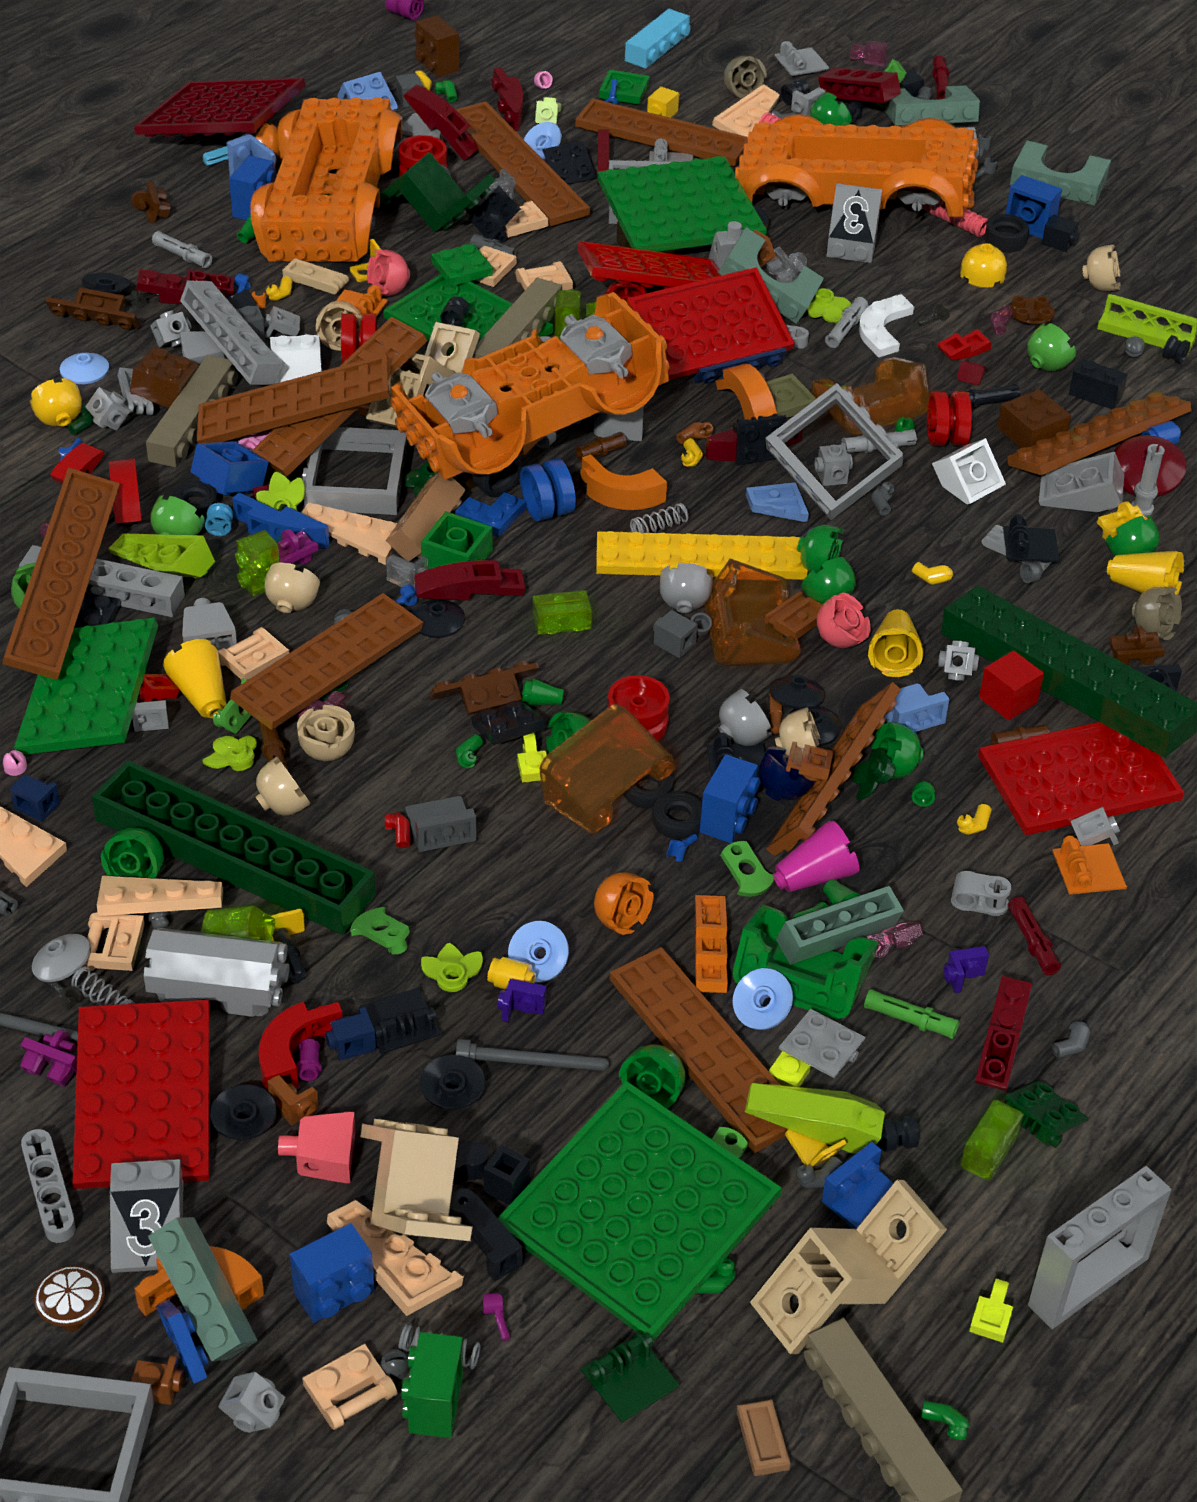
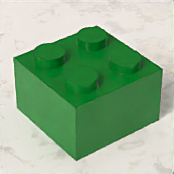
[421,511,492,569]
[401,1332,463,1438]

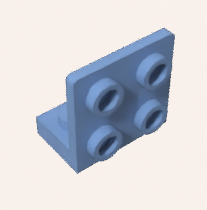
[338,72,398,111]
[227,134,277,176]
[883,684,949,732]

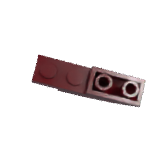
[491,67,523,131]
[403,84,478,161]
[136,269,234,304]
[705,419,803,461]
[414,560,525,601]
[975,976,1033,1091]

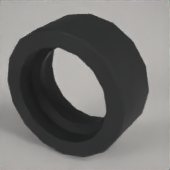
[984,214,1029,252]
[472,458,523,498]

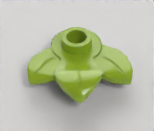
[807,289,851,323]
[256,472,305,511]
[202,735,257,771]
[421,943,483,992]

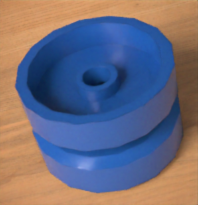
[520,458,576,522]

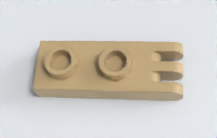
[283,258,349,294]

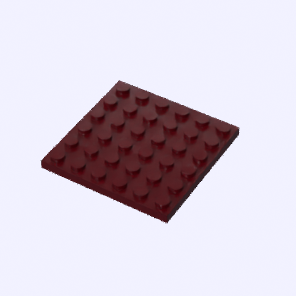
[134,78,306,137]

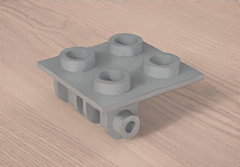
[774,41,829,76]
[649,138,693,162]
[779,1009,866,1078]

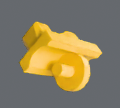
[1097,501,1147,541]

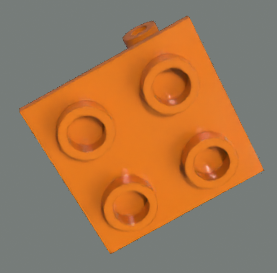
[336,285,388,316]
[1052,836,1127,895]

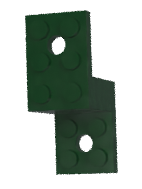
[374,151,496,233]

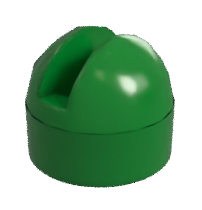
[895,416,915,432]
[912,781,935,807]

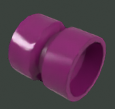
[385,0,424,20]

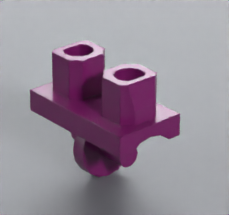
[264,529,318,564]
[20,1029,77,1087]

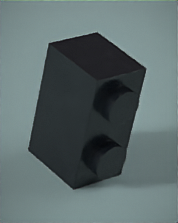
[1069,359,1128,409]

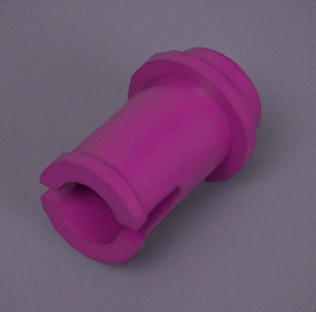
[296,1039,321,1081]

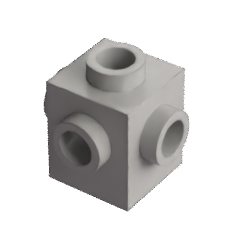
[150,310,191,348]
[85,387,131,431]
[814,444,853,486]
[938,641,979,681]
[218,1372,285,1433]

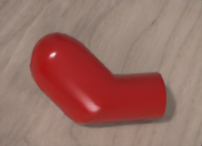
[385,812,411,848]

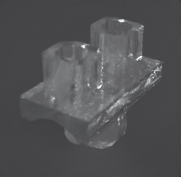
[766,246,807,283]

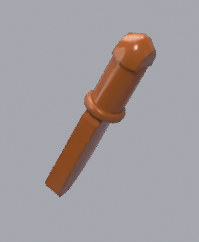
[769,693,783,735]

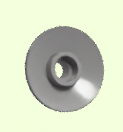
[32,934,91,982]

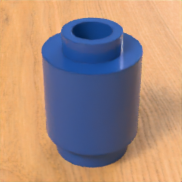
[1142,421,1181,445]

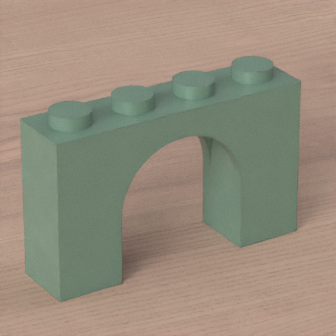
[883,86,980,125]
[1010,141,1111,205]
[718,227,824,324]

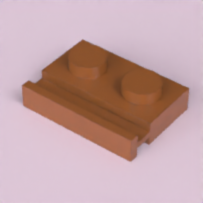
[765,591,823,641]
[786,741,833,781]

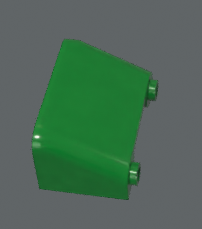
[733,905,879,1019]

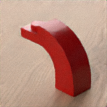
[109,458,142,524]
[259,1002,343,1092]

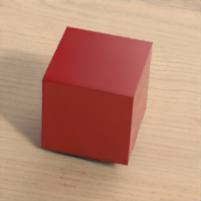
[979,650,1044,721]

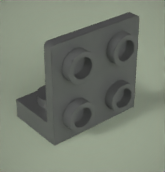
[405,796,476,852]

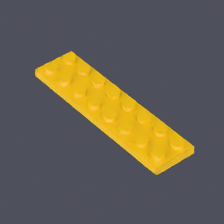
[596,531,808,580]

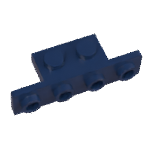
[694,348,787,383]

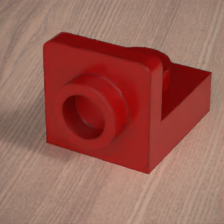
[137,674,180,703]

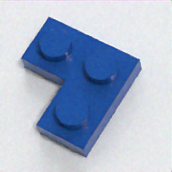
[455,492,526,537]
[156,1300,208,1384]

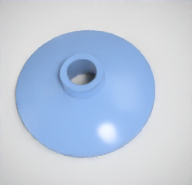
[524,122,561,159]
[60,353,109,384]
[508,921,569,983]
[733,968,793,1030]

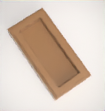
[737,1400,790,1476]

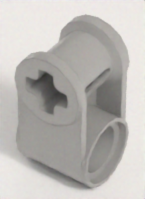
[951,871,1011,916]

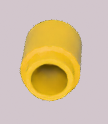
[487,957,536,990]

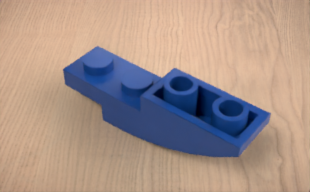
[232,493,330,549]

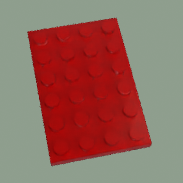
[577,241,722,289]
[626,267,795,380]
[978,722,1184,836]
[73,1000,210,1189]

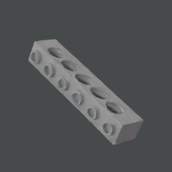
[180,281,282,385]
[19,545,185,617]

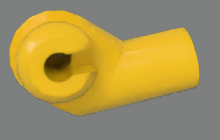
[415,71,432,91]
[266,276,293,301]
[681,439,703,467]
[912,562,953,585]
[957,804,992,835]

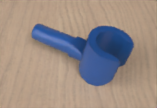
[605,79,618,105]
[234,273,251,294]
[59,438,82,461]
[395,584,418,606]
[666,834,698,862]

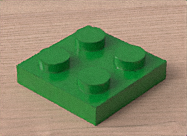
[599,70,650,105]
[431,244,493,286]

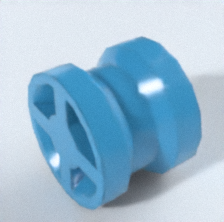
[205,503,233,536]

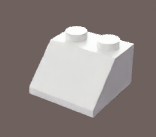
[270,334,321,384]
[932,438,1006,504]

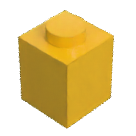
[647,87,679,118]

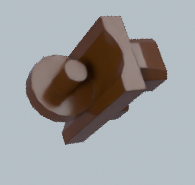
[131,181,170,223]
[1109,625,1165,665]

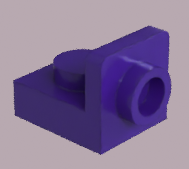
[943,946,989,993]
[497,979,546,1022]

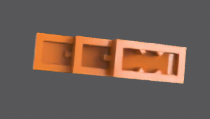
[695,895,728,993]

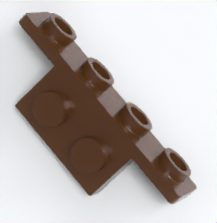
[45,287,141,330]
[429,661,540,716]

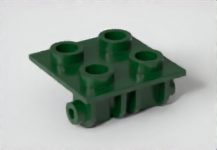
[1003,1081,1089,1148]
[580,1333,680,1423]

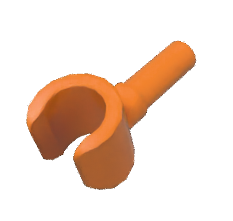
[252,292,266,309]

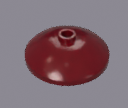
[1114,435,1187,497]

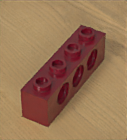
[818,67,901,103]

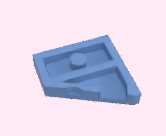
[746,482,809,522]

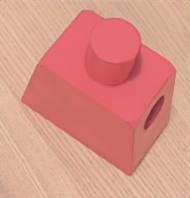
[278,1112,356,1183]

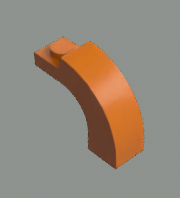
[715,364,777,421]
[580,454,667,510]
[134,1246,264,1316]

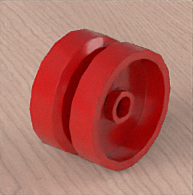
[398,135,447,177]
[341,313,378,364]
[927,391,972,446]
[606,675,670,747]

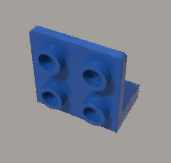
[822,1142,894,1229]

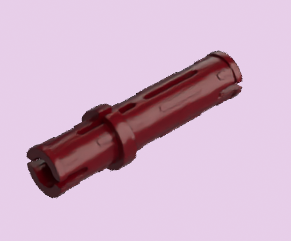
[932,55,949,99]
[1008,896,1061,976]

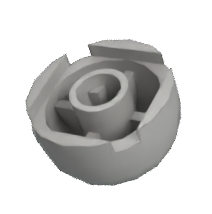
[659,563,713,613]
[718,689,772,746]

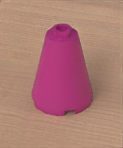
[773,821,860,892]

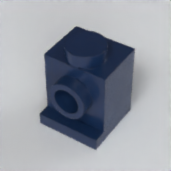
[10,774,60,822]
[325,1007,376,1061]

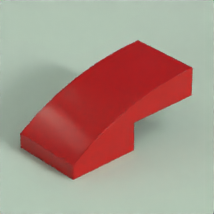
[937,329,991,360]
[50,443,104,484]

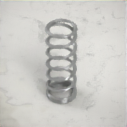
[630,503,688,534]
[71,967,135,1006]
[399,1324,480,1370]

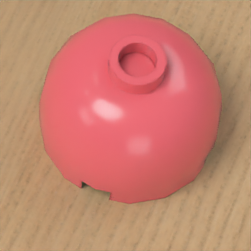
[367,249,410,297]
[817,593,871,648]

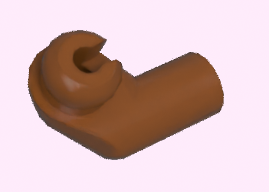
[676,422,714,444]

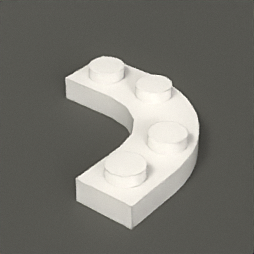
[859,294,914,357]

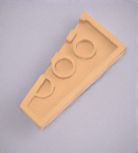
[712,84,780,137]
[302,502,397,565]
[0,806,67,887]
[97,876,223,916]
[327,1200,464,1316]

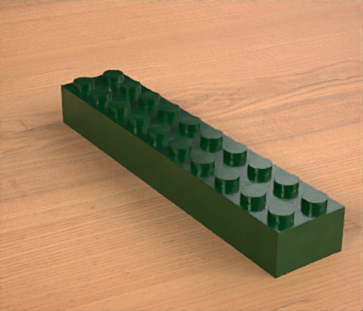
[941,585,1197,758]
[92,760,376,935]

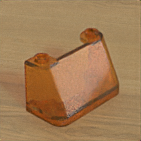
[811,357,929,434]
[705,559,800,666]
[540,704,675,835]

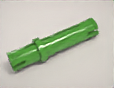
[864,989,960,1039]

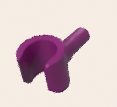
[483,1293,510,1341]

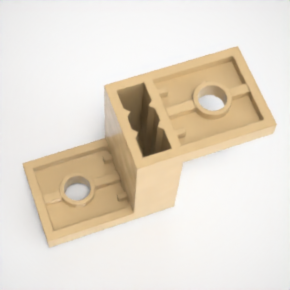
[366,322,480,427]
[360,1119,472,1241]
[750,1180,947,1354]

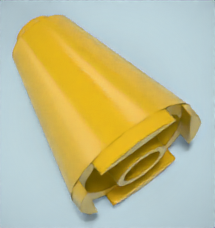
[1107,551,1184,595]
[868,609,923,677]
[163,639,227,718]

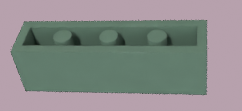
[776,886,904,965]
[148,1217,258,1362]

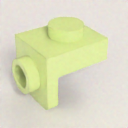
[535,97,561,124]

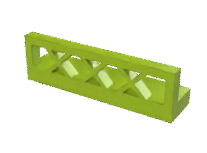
[1098,294,1197,355]

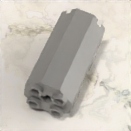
[144,928,289,1017]

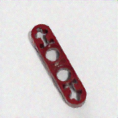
[597,129,609,185]

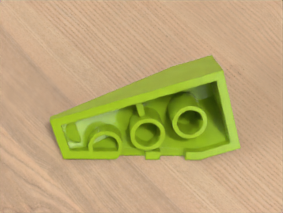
[108,533,215,578]
[745,1083,885,1155]

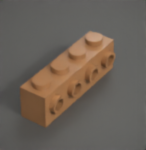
[385,473,465,562]

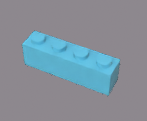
[625,9,690,68]

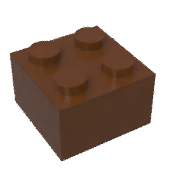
[414,15,459,77]
[130,347,199,408]
[997,389,1071,448]

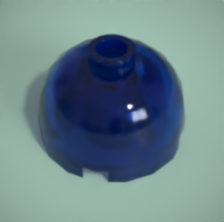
[758,746,816,801]

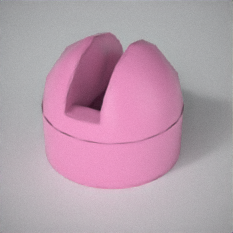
[534,71,552,89]
[3,750,27,776]

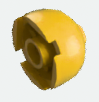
[960,243,1007,287]
[30,378,82,427]

